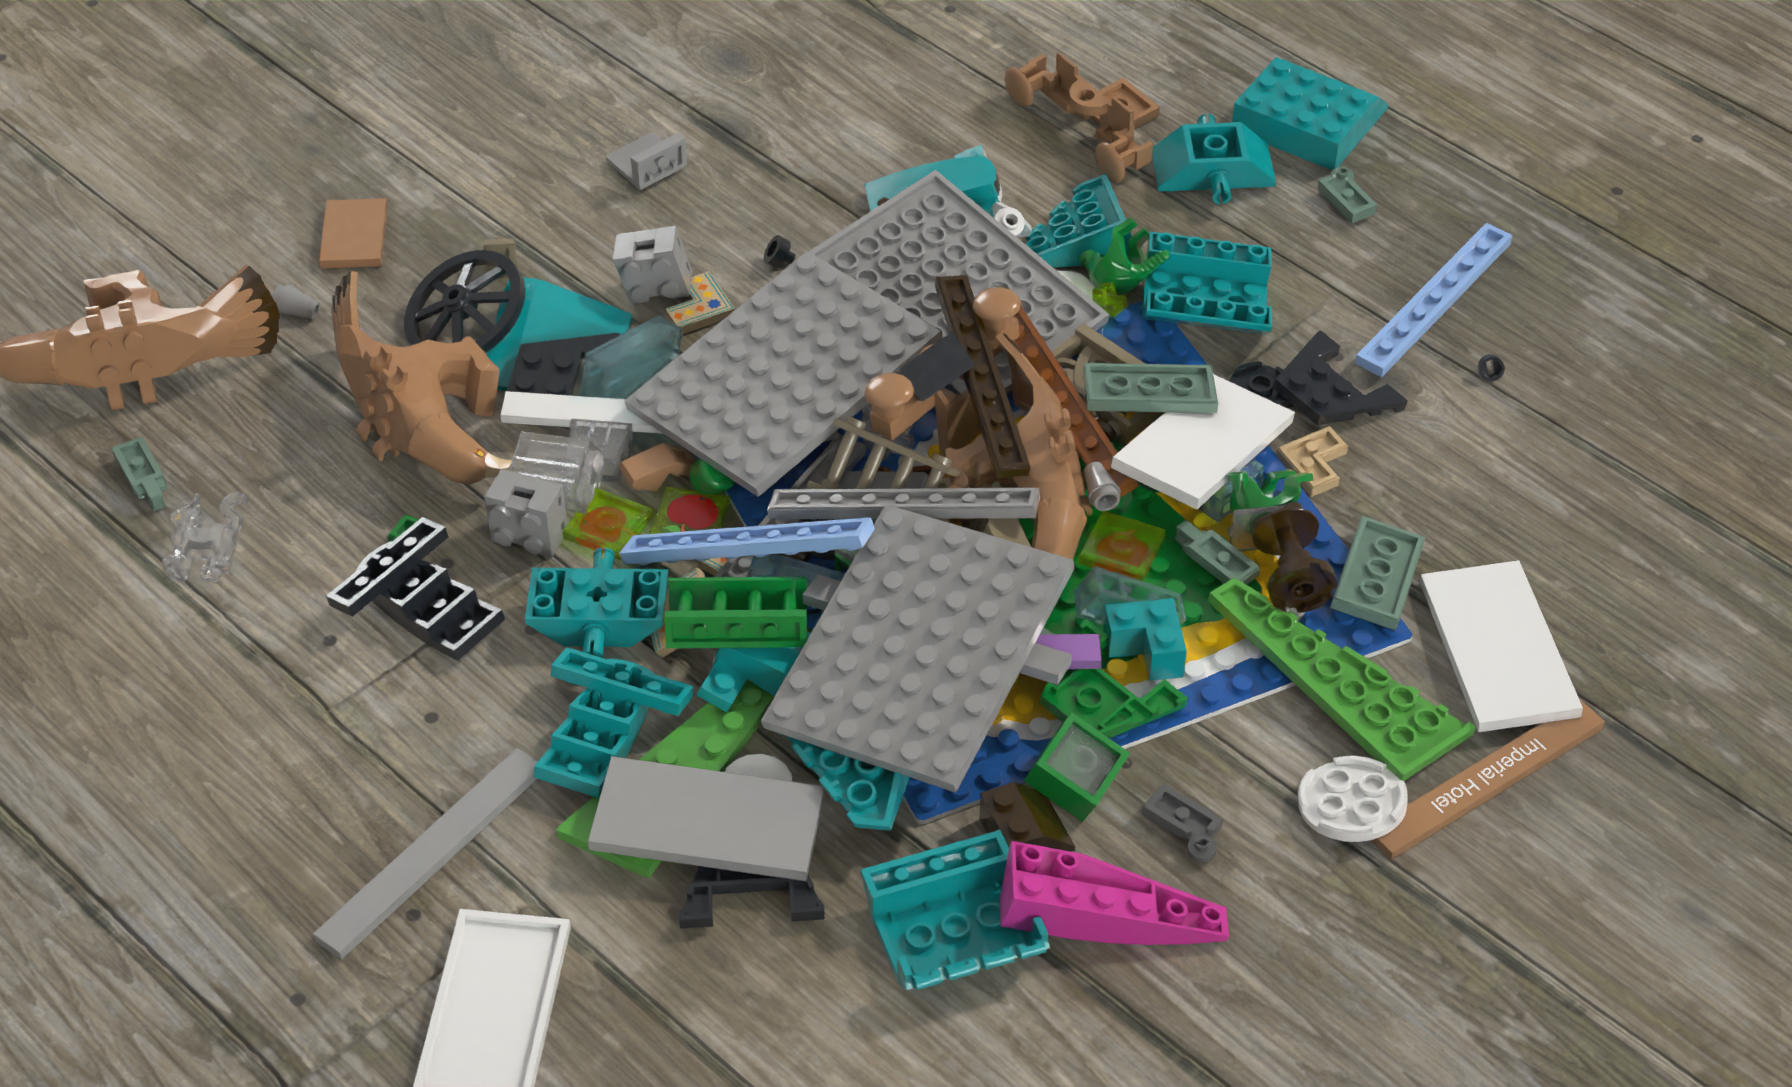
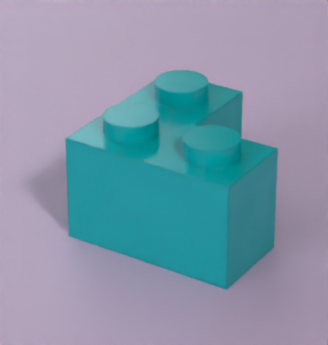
[1103,598,1187,681]

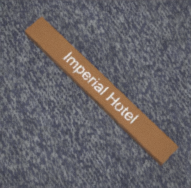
[1371,699,1605,860]

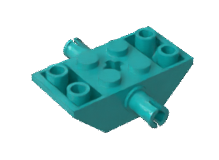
[1152,113,1276,205]
[525,547,668,658]

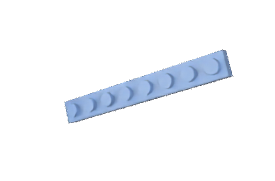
[1355,223,1513,377]
[619,517,875,565]

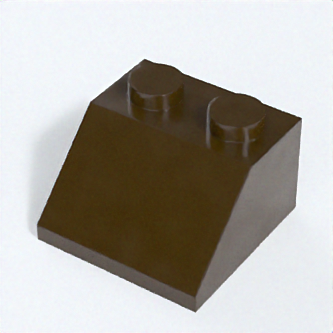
[979,782,1075,852]

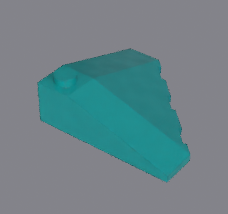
[1025,174,1132,268]
[486,277,633,391]
[781,734,910,831]

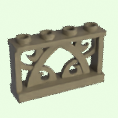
[1051,323,1165,447]

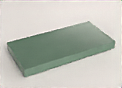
[1082,363,1218,413]
[1330,516,1425,631]

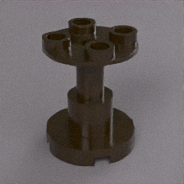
[1252,502,1338,613]

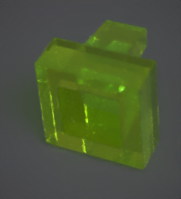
[1092,282,1128,317]

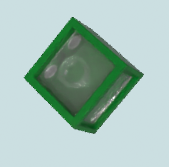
[1023,712,1130,822]

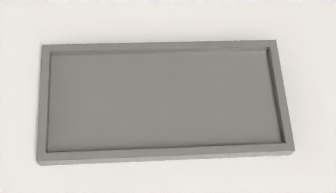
[588,756,824,881]

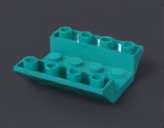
[1142,232,1272,335]

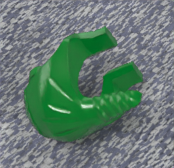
[1078,217,1170,296]
[1227,469,1313,533]

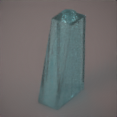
[580,316,683,399]

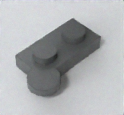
[1142,783,1223,863]

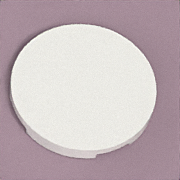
[1298,756,1408,842]

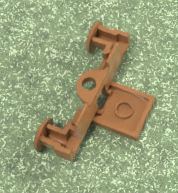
[1004,52,1160,183]
[864,287,1021,457]

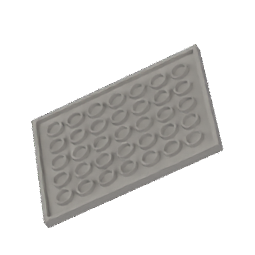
[808,170,1110,396]
[624,251,943,497]
[761,504,1075,793]

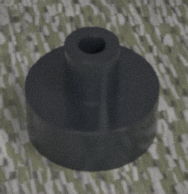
[764,235,796,268]

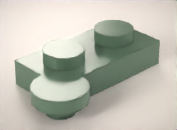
[1317,166,1378,223]

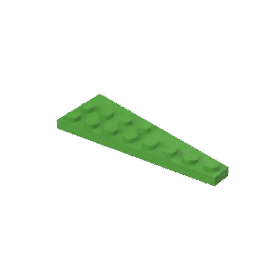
[1208,577,1476,781]
[556,679,774,879]

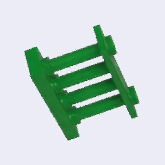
[665,577,807,648]

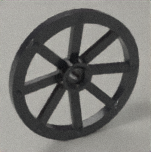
[404,250,525,353]

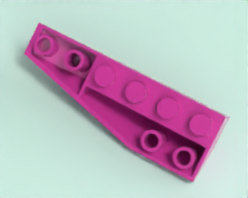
[1000,841,1229,945]

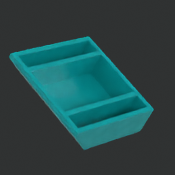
[1232,57,1388,170]

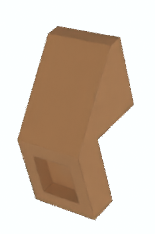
[618,443,696,492]

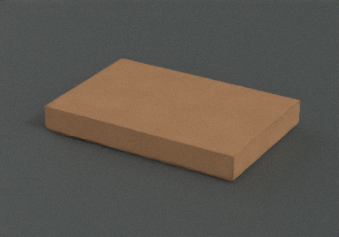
[319,198,388,269]

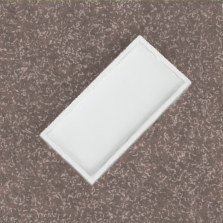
[1111,374,1295,509]
[1420,560,1583,732]
[413,909,571,1087]

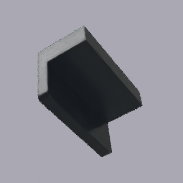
[894,332,974,402]

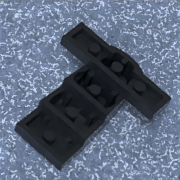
[326,517,505,661]

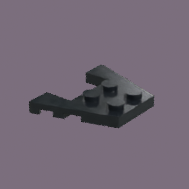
[1273,330,1408,425]
[507,333,621,440]
[679,866,825,929]

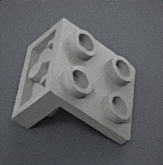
[606,133,688,190]

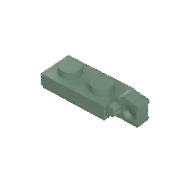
[111,436,167,511]
[1175,520,1260,585]

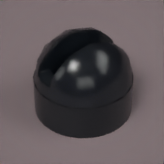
[1478,354,1505,381]

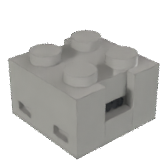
[613,226,693,304]
[484,469,568,558]

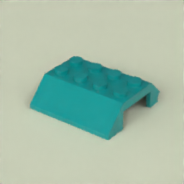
[861,830,1050,990]

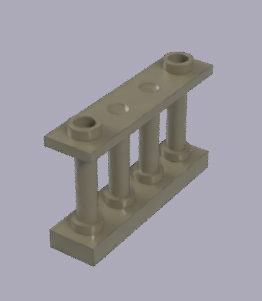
[806,416,961,523]

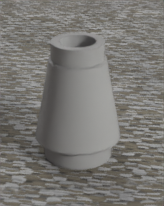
[272,284,320,320]
[1084,462,1121,511]

